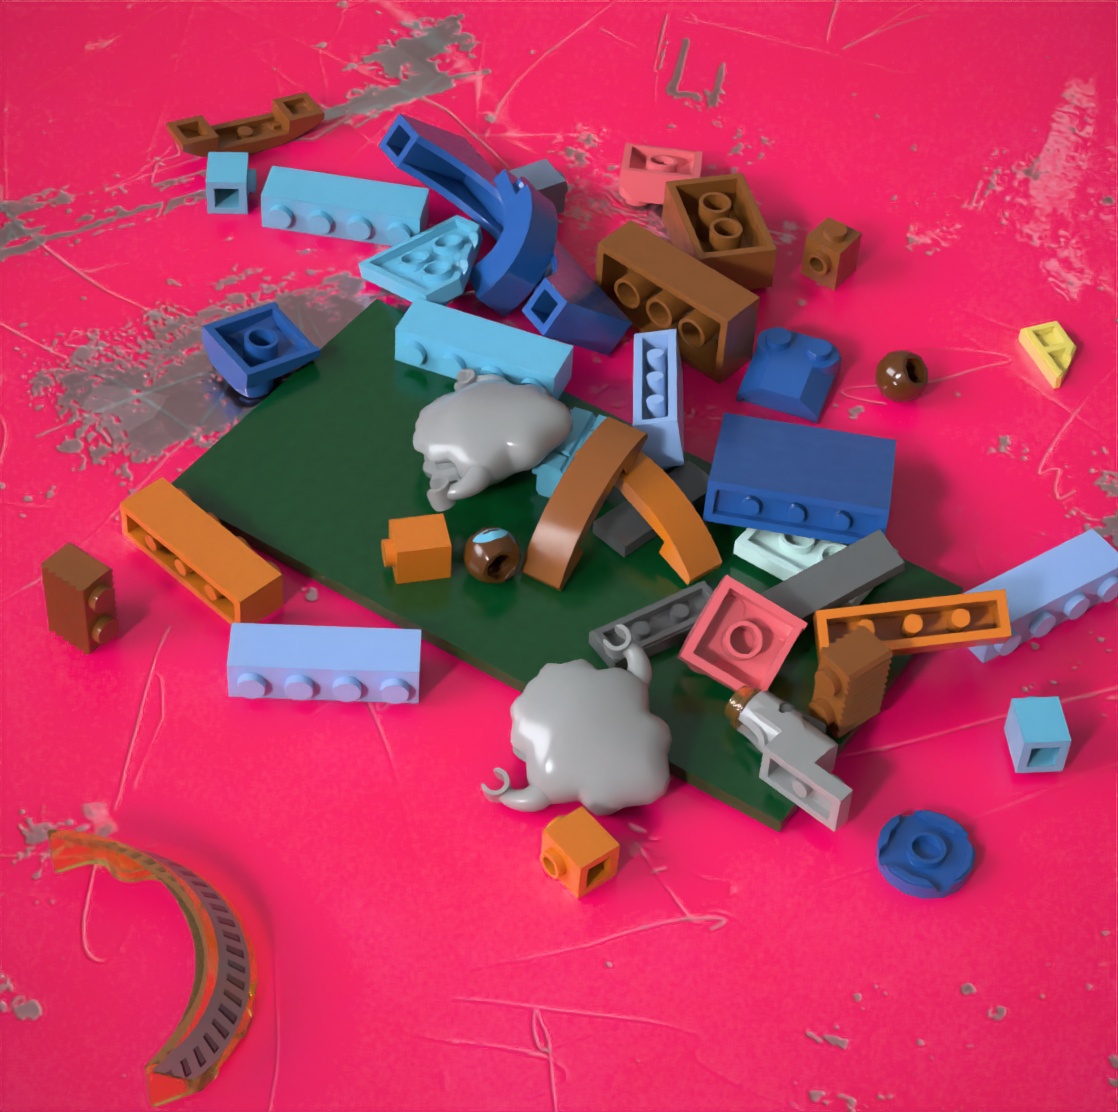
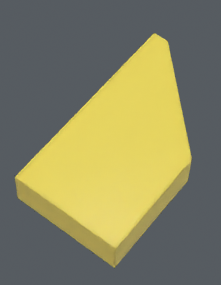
[1018,321,1076,389]

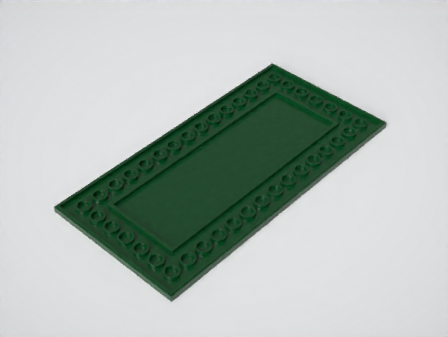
[171,299,963,833]

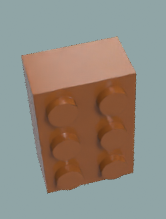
[662,173,777,290]

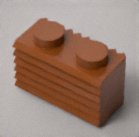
[41,542,119,655]
[809,625,893,738]

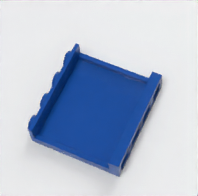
[703,413,897,545]

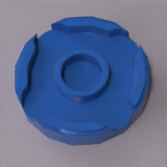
[875,810,976,899]

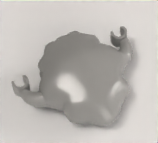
[413,369,573,511]
[481,624,672,816]

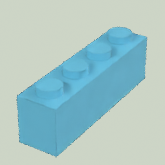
[261,165,429,246]
[395,297,574,400]

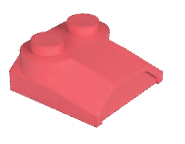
[619,142,703,206]
[677,575,808,700]

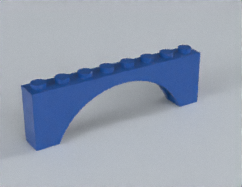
[378,113,632,356]

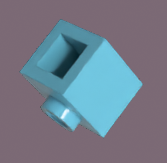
[206,152,257,214]
[1004,696,1072,773]

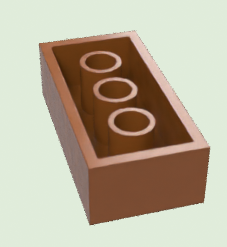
[595,220,760,384]

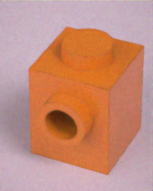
[381,513,452,584]
[540,806,620,899]

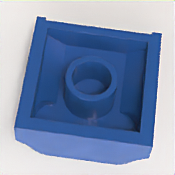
[202,302,321,398]
[736,327,842,424]

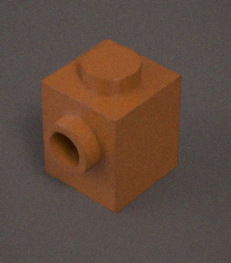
[801,217,862,291]

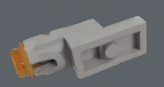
[725,685,853,832]

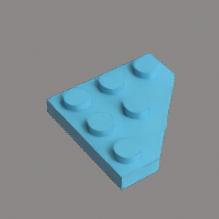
[358,215,483,306]

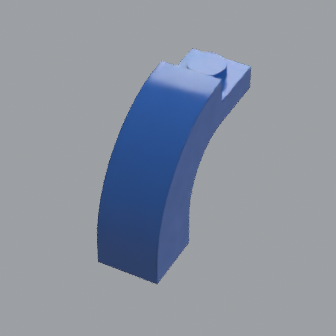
[469,169,558,317]

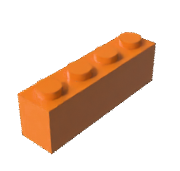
[120,477,284,625]
[813,589,1012,664]

